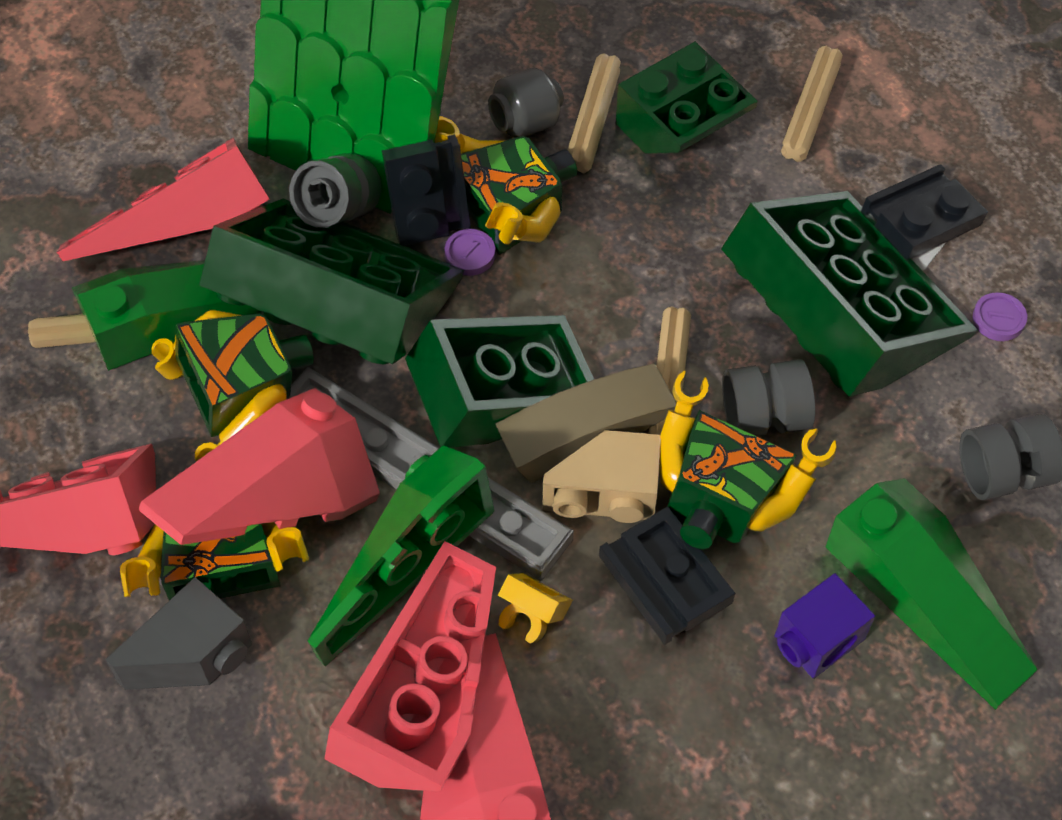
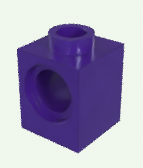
[774,573,875,679]

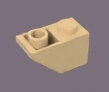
[542,430,661,523]

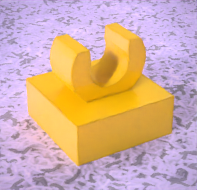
[498,573,573,644]

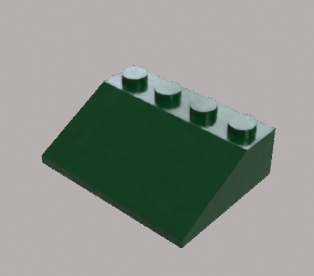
[721,191,978,397]
[199,198,464,365]

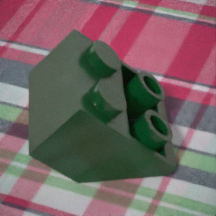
[615,41,758,154]

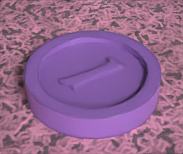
[444,229,495,276]
[972,292,1027,341]

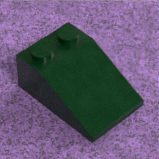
[405,315,594,447]

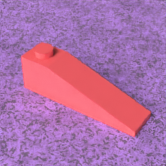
[57,137,270,261]
[139,388,380,545]
[0,444,156,555]
[324,541,496,792]
[420,633,551,820]

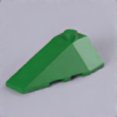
[72,260,261,371]
[307,445,495,667]
[825,478,1038,710]

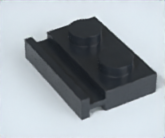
[382,134,471,246]
[861,164,988,260]
[599,506,736,645]

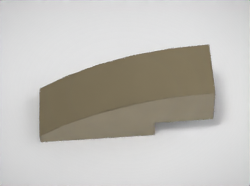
[496,363,677,483]

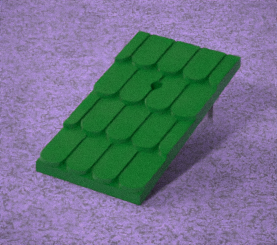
[248,0,459,214]

